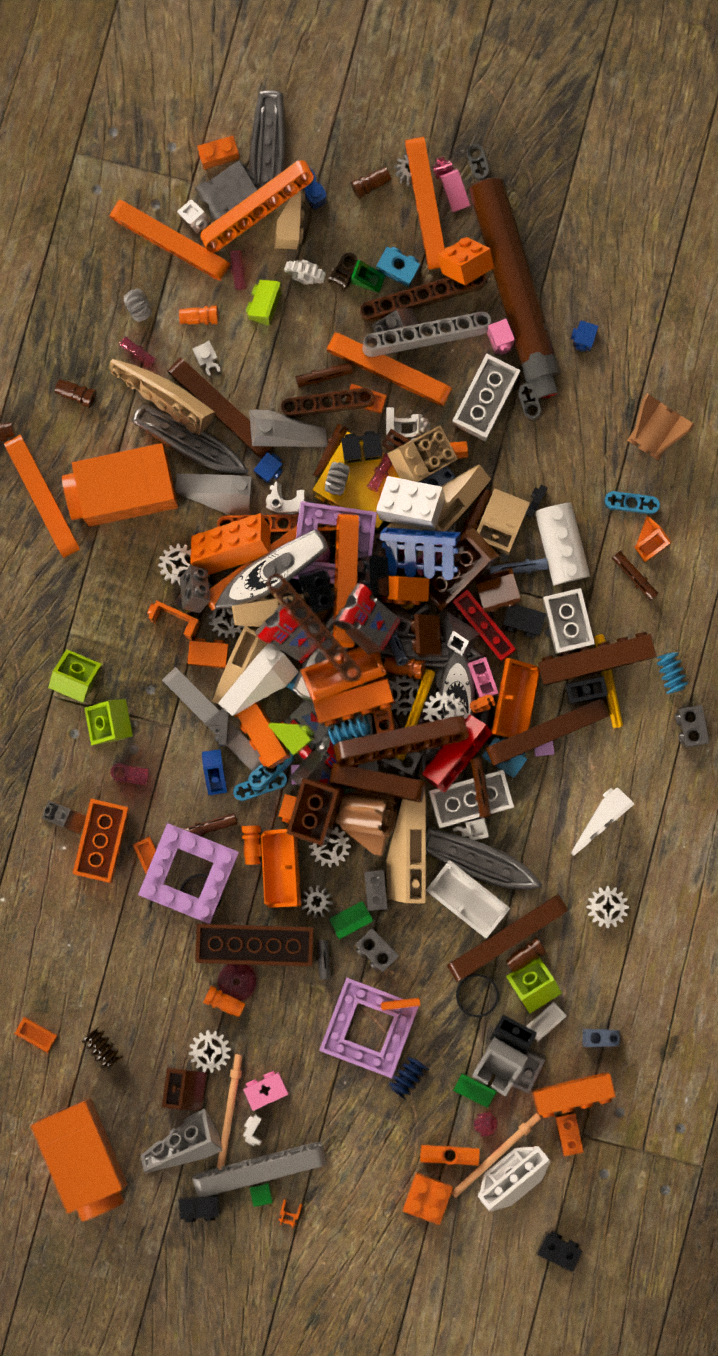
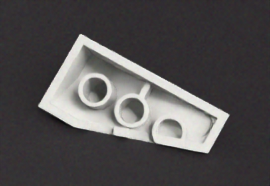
[218,643,299,716]
[571,787,634,856]

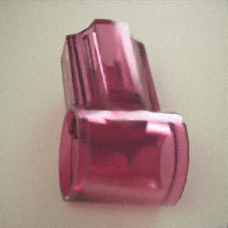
[110,763,149,786]

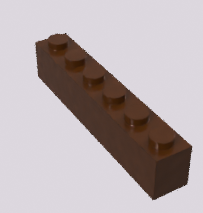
[538,632,657,686]

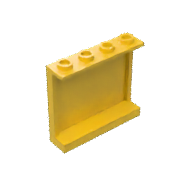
[312,432,399,531]

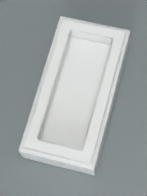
[526,1001,567,1042]

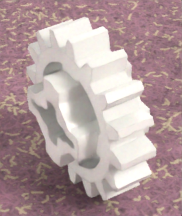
[284,259,326,285]
[158,544,191,586]
[423,691,465,722]
[309,827,351,868]
[586,886,629,928]
[189,1030,231,1073]

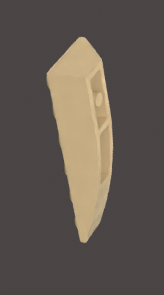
[110,359,215,436]
[387,465,491,559]
[232,587,334,627]
[212,597,280,705]
[387,790,426,903]

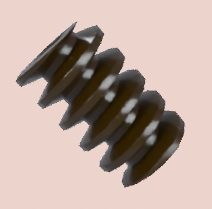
[82,1026,123,1069]

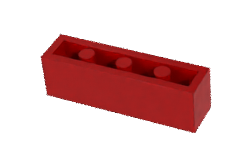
[453,589,516,662]
[422,714,492,793]

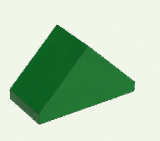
[351,260,386,293]

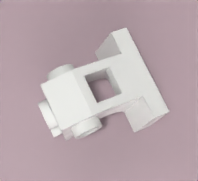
[386,408,430,448]
[265,481,313,514]

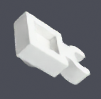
[192,341,221,377]
[453,818,489,840]

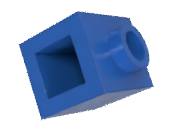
[570,320,598,352]
[253,453,283,484]

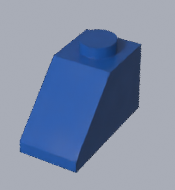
[202,749,227,796]

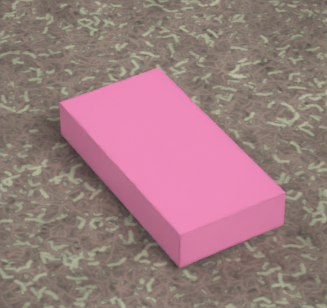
[440,170,470,212]

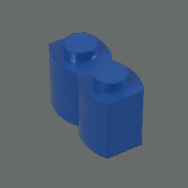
[302,167,327,210]

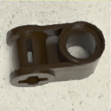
[328,252,358,291]

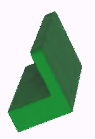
[329,901,373,939]
[453,1073,497,1108]

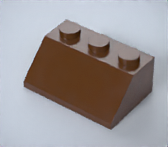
[286,778,345,846]

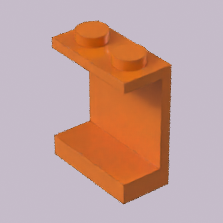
[147,600,201,641]

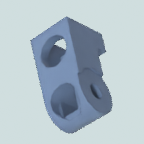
[421,466,456,487]
[582,1029,620,1047]

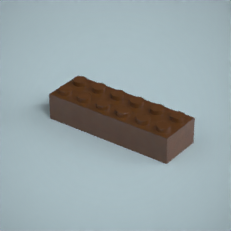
[195,924,314,967]

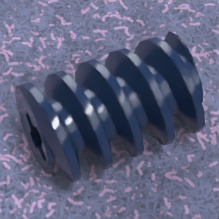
[388,1057,429,1100]

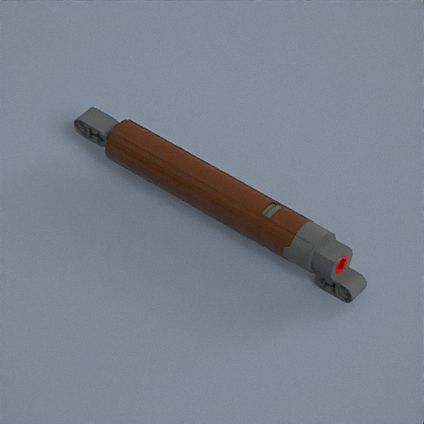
[467,144,561,421]

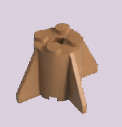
[627,393,695,461]
[336,790,397,856]

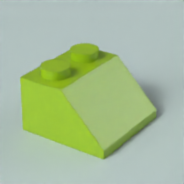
[246,280,282,326]
[48,649,102,703]
[84,699,133,745]
[268,723,315,755]
[506,957,562,1014]

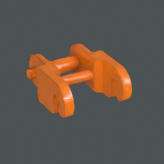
[470,695,496,714]
[278,1199,302,1228]

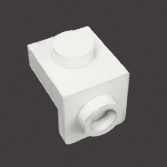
[243,1114,262,1146]

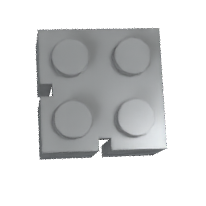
[472,1037,528,1096]

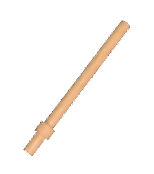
[217,1054,243,1170]
[451,1113,542,1198]

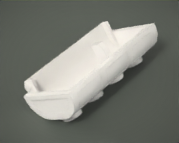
[535,503,590,586]
[426,860,510,939]

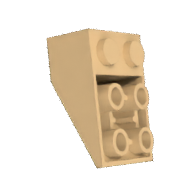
[274,190,305,250]
[387,425,458,482]
[477,488,530,555]

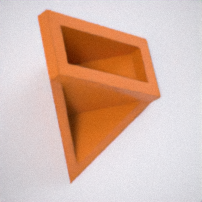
[634,515,672,562]

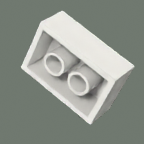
[376,476,446,531]
[542,588,595,655]

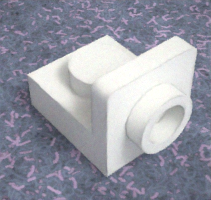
[177,199,210,234]

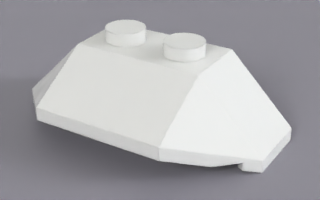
[478,1146,551,1212]

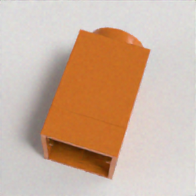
[62,443,178,527]
[30,1098,127,1221]

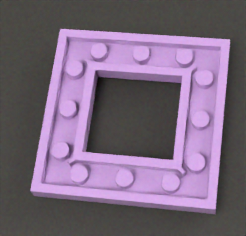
[292,501,377,584]
[138,823,239,924]
[319,978,419,1078]

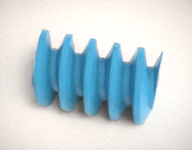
[656,652,689,695]
[328,715,371,745]

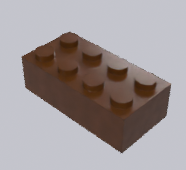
[420,528,499,611]

